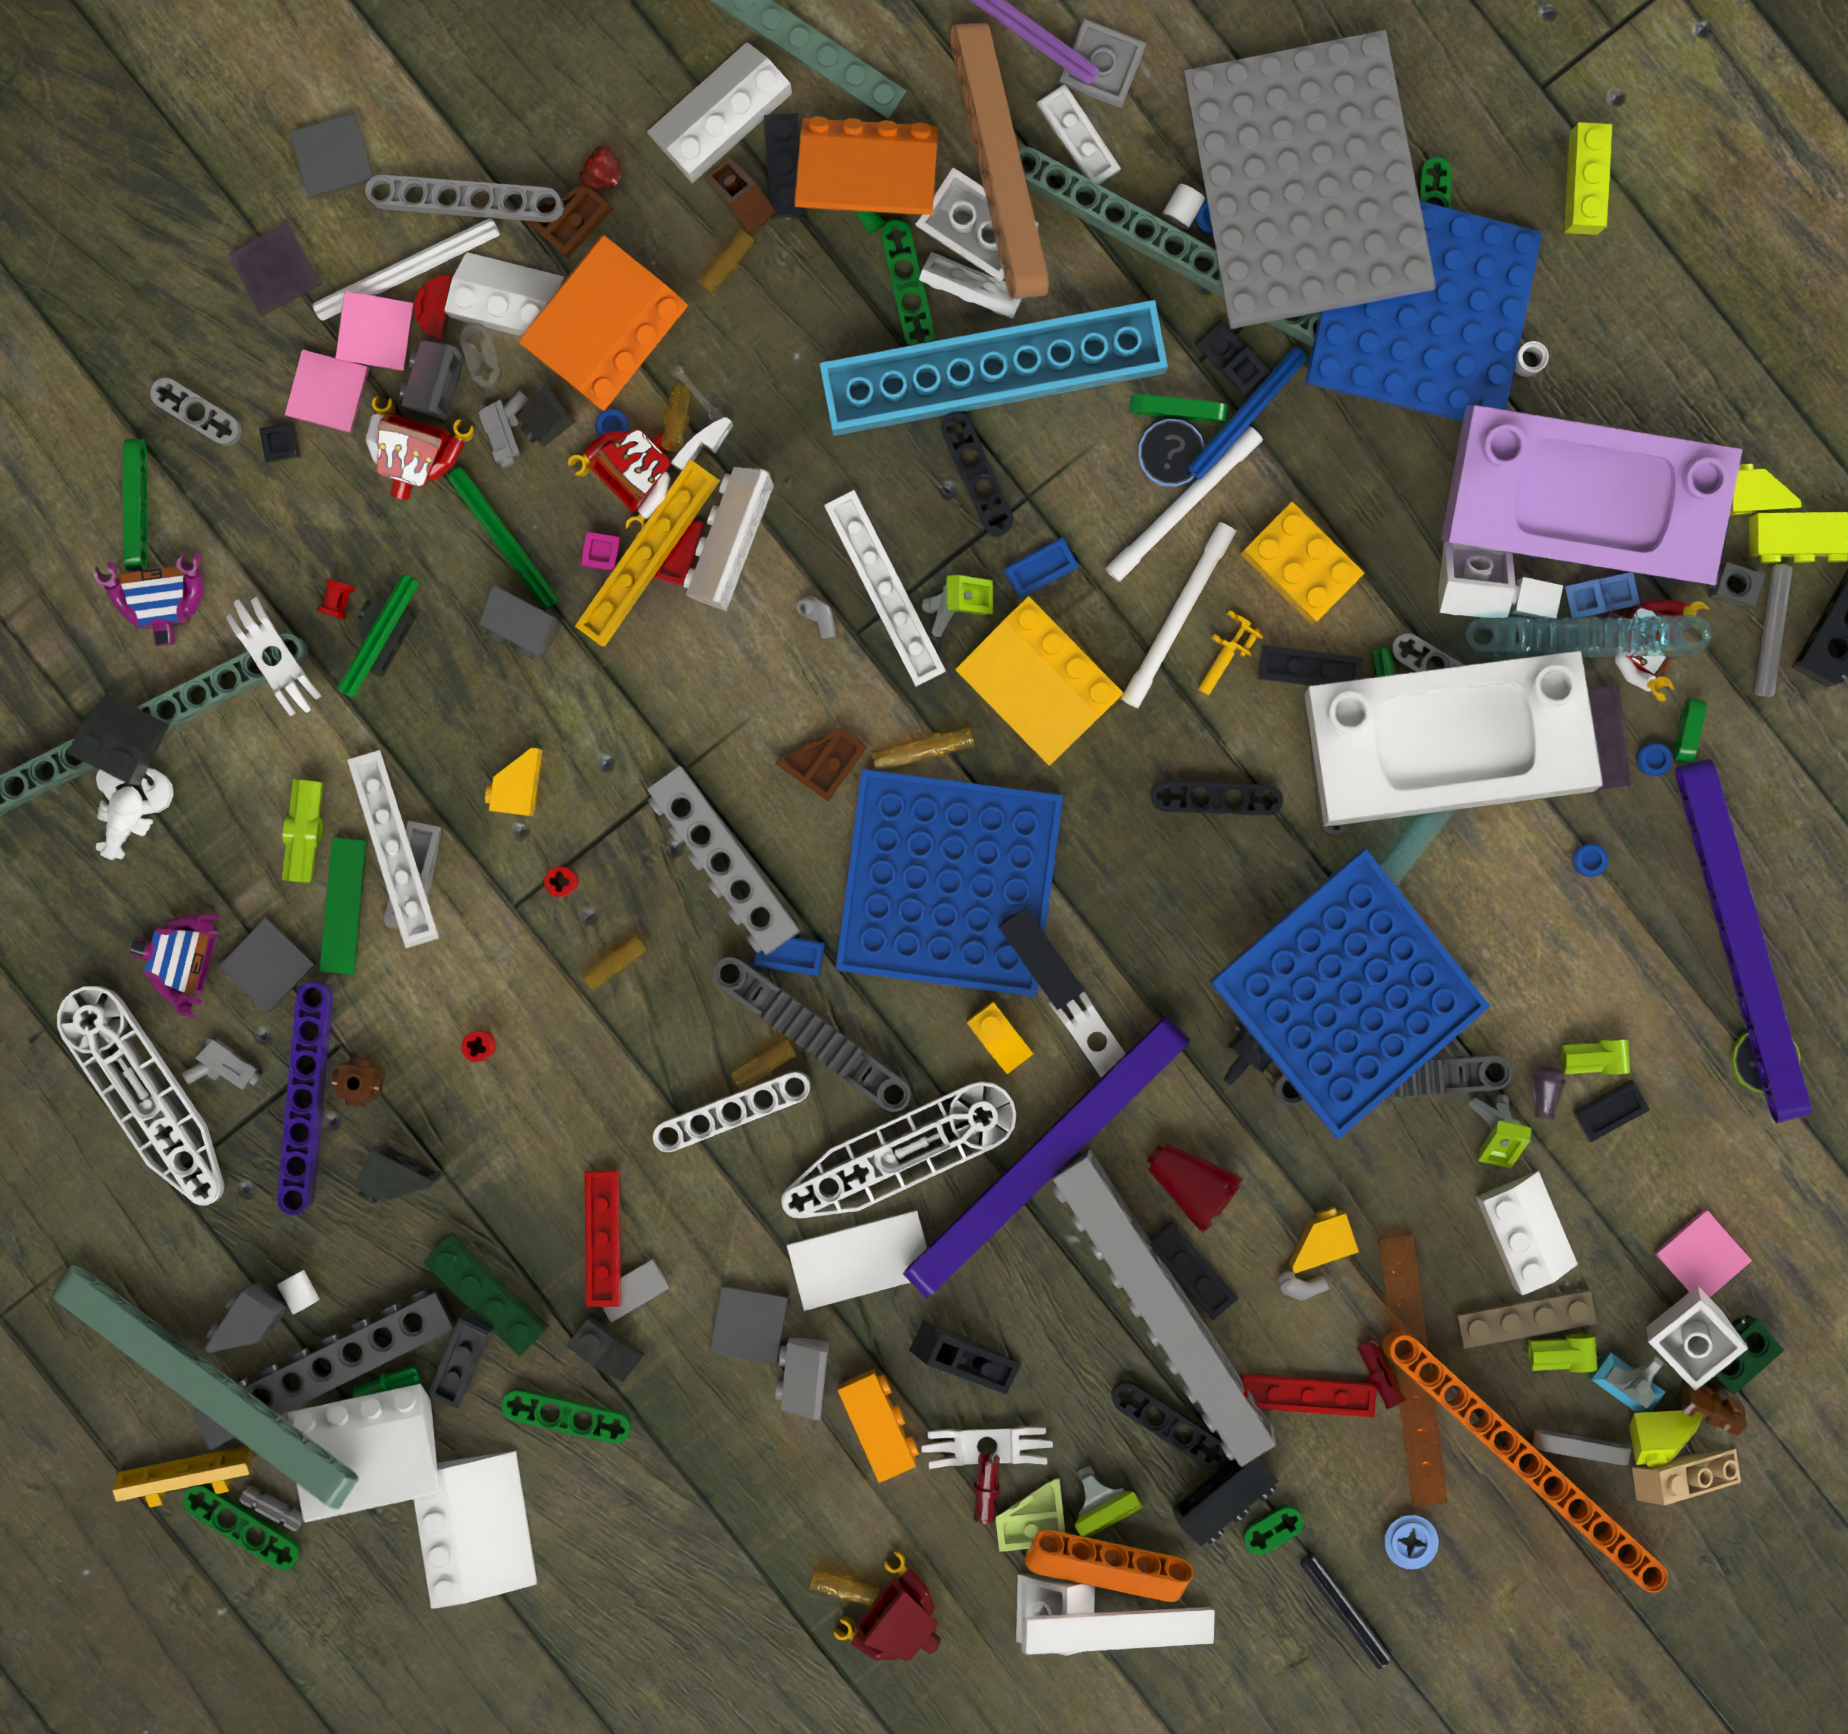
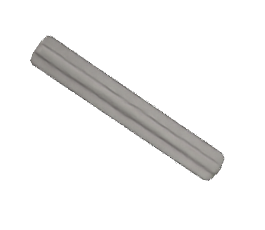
[1754,564,1792,697]

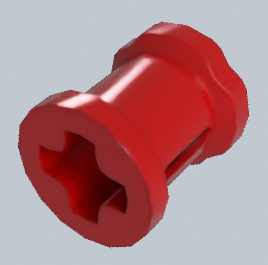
[316,579,355,620]
[544,866,578,897]
[461,1030,496,1062]

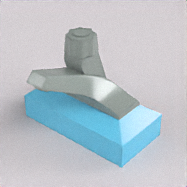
[1588,1351,1666,1413]

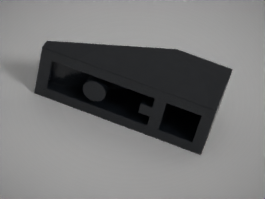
[909,1320,1021,1395]

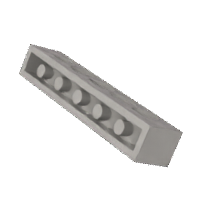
[647,766,801,955]

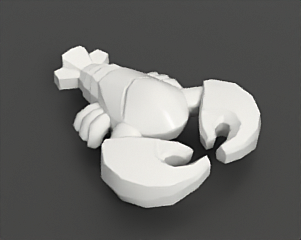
[96,768,173,860]

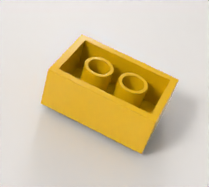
[1240,502,1365,625]

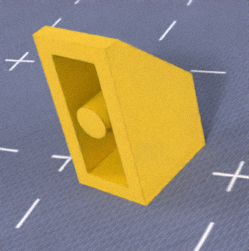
[485,748,542,816]
[966,1000,1033,1074]
[1288,1207,1359,1274]

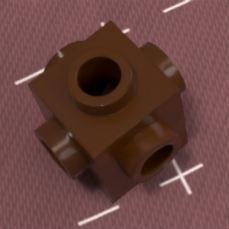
[332,1057,383,1107]

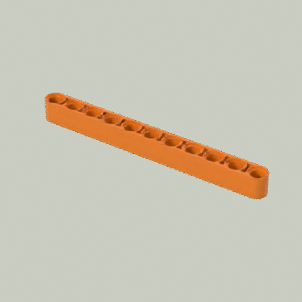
[1382,1330,1668,1593]

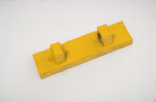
[113,1446,254,1507]

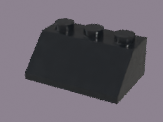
[1172,1456,1279,1547]

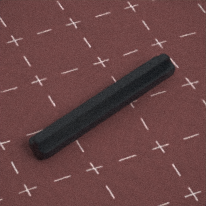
[1300,1553,1392,1669]

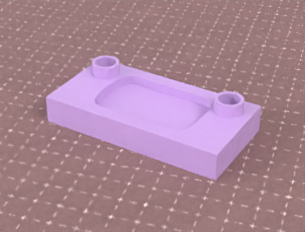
[1441,405,1743,585]

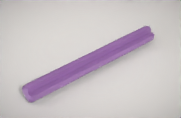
[970,0,1099,84]

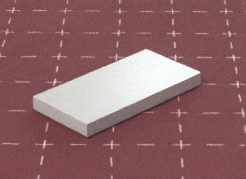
[787,1210,927,1311]

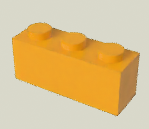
[838,1368,920,1483]

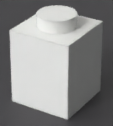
[1510,577,1563,621]

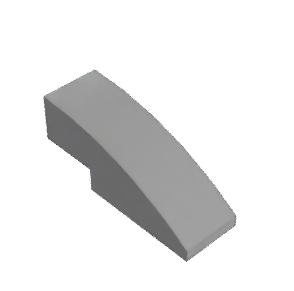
[384,820,442,929]

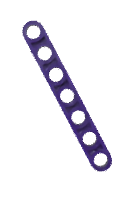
[277,981,333,1216]

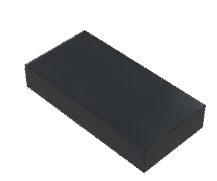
[1573,1080,1650,1142]

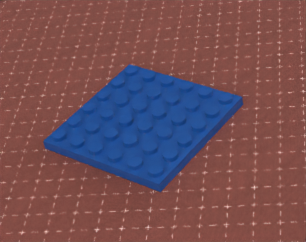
[1305,201,1542,422]
[836,769,1063,997]
[1208,849,1490,1139]

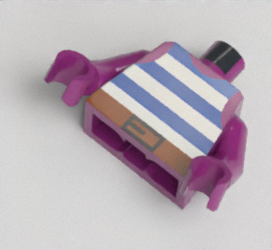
[94,552,204,647]
[130,913,221,1018]

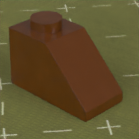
[704,157,776,233]

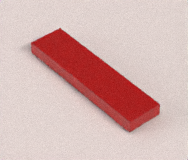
[584,1170,621,1307]
[1241,1373,1377,1418]

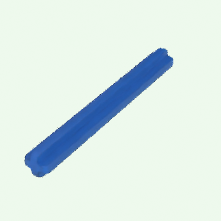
[1188,347,1308,479]

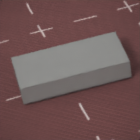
[602,1258,670,1323]

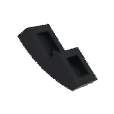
[1195,321,1269,394]

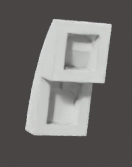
[671,417,733,472]

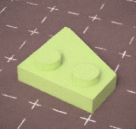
[996,1478,1065,1552]

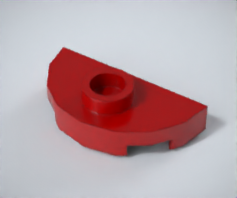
[414,274,454,343]

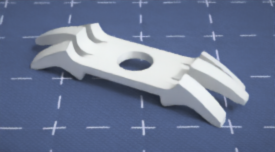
[226,597,322,716]
[1049,992,1126,1077]
[921,1426,1053,1469]

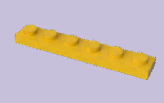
[575,459,720,647]

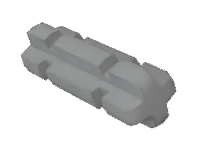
[240,1485,303,1531]

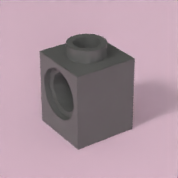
[1707,562,1766,609]

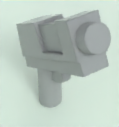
[478,390,529,468]
[182,1039,262,1090]

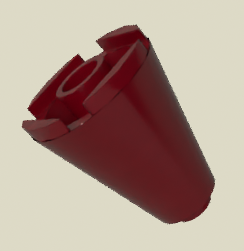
[1147,1144,1244,1233]

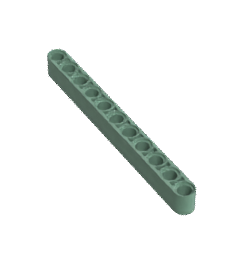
[1018,147,1320,347]
[0,634,309,815]
[52,1265,359,1509]

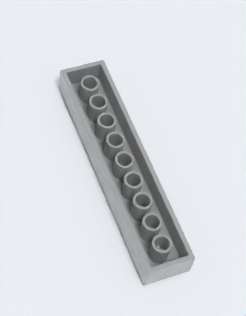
[1051,1147,1276,1467]

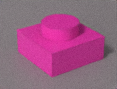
[581,532,621,571]

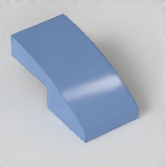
[1565,572,1640,620]

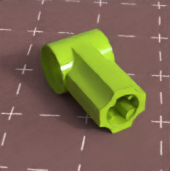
[1560,1038,1630,1075]
[1528,1334,1597,1373]

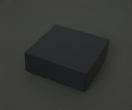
[259,422,301,463]

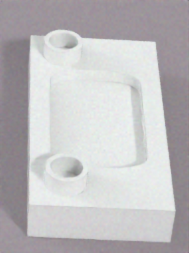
[1304,651,1602,827]

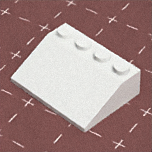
[683,467,774,611]
[288,1384,439,1522]
[414,1450,537,1609]

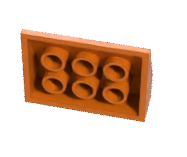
[795,116,938,215]
[517,234,688,411]

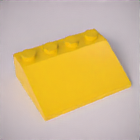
[955,596,1124,766]

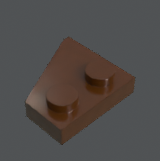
[525,184,613,259]
[775,727,867,802]
[1681,1379,1746,1436]

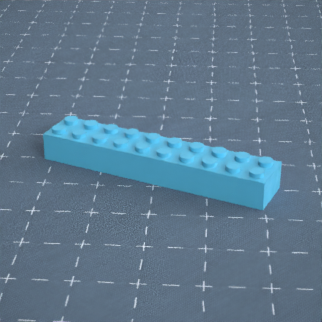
[820,300,1168,436]

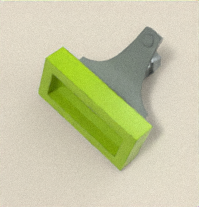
[922,575,993,637]
[1468,1094,1531,1168]
[1075,1466,1144,1538]

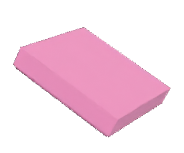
[335,291,413,371]
[285,350,369,433]
[1654,1209,1752,1298]

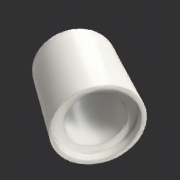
[1162,184,1205,230]
[1514,341,1549,377]
[277,1270,320,1314]

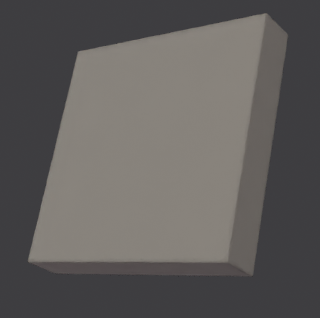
[1059,19,1147,109]

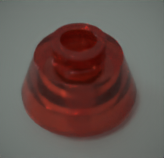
[579,146,622,191]

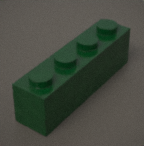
[423,1233,549,1357]

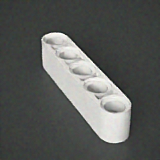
[653,1070,811,1153]

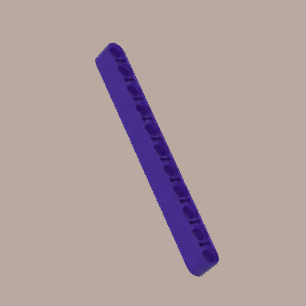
[1675,759,1812,1124]
[902,1016,1190,1298]

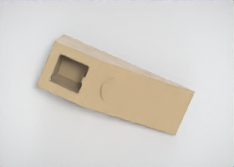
[1632,1449,1741,1506]

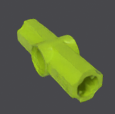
[282,779,324,883]

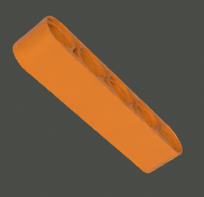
[1025,1529,1193,1602]

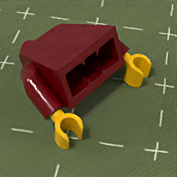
[833,1551,941,1661]

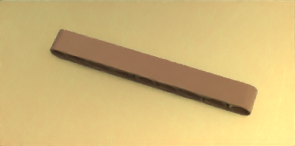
[950,22,1049,299]

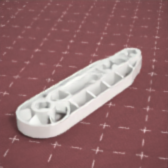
[57,986,224,1205]
[781,1081,1017,1218]

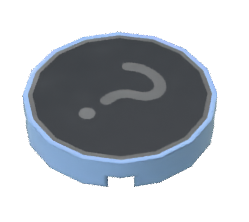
[1138,419,1205,487]

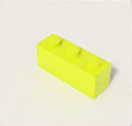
[1564,122,1612,235]
[1749,512,1848,563]

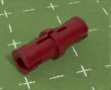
[1356,1338,1406,1410]
[973,1453,1000,1524]

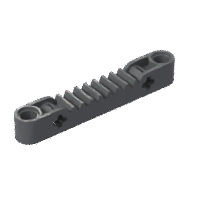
[713,956,911,1112]
[1272,1054,1513,1106]

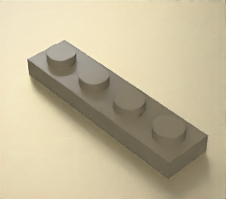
[1456,1289,1597,1349]

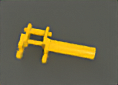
[1198,610,1263,696]

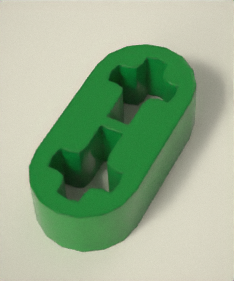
[1673,697,1707,763]
[1243,1504,1303,1555]

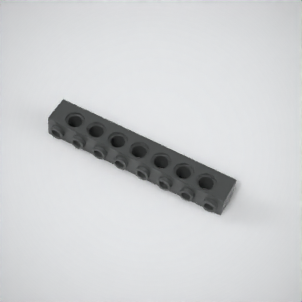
[192,1287,457,1450]

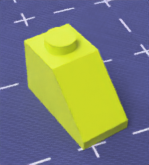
[1730,464,1801,515]
[1629,1410,1703,1468]

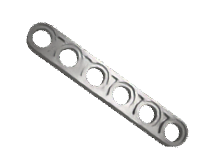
[365,175,564,222]

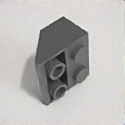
[205,1282,289,1353]

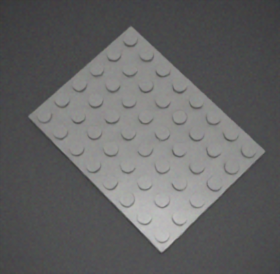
[1184,30,1435,329]

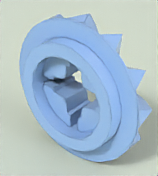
[1384,1514,1439,1569]

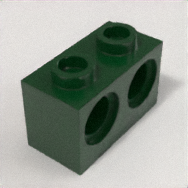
[1713,1315,1784,1395]

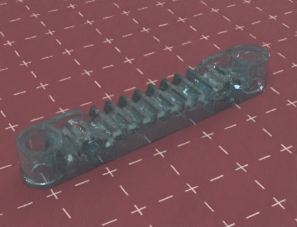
[1466,616,1712,657]

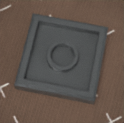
[290,113,374,199]
[219,917,316,1013]
[710,1285,788,1365]

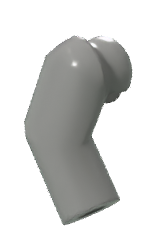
[796,596,837,640]
[1278,1271,1329,1300]

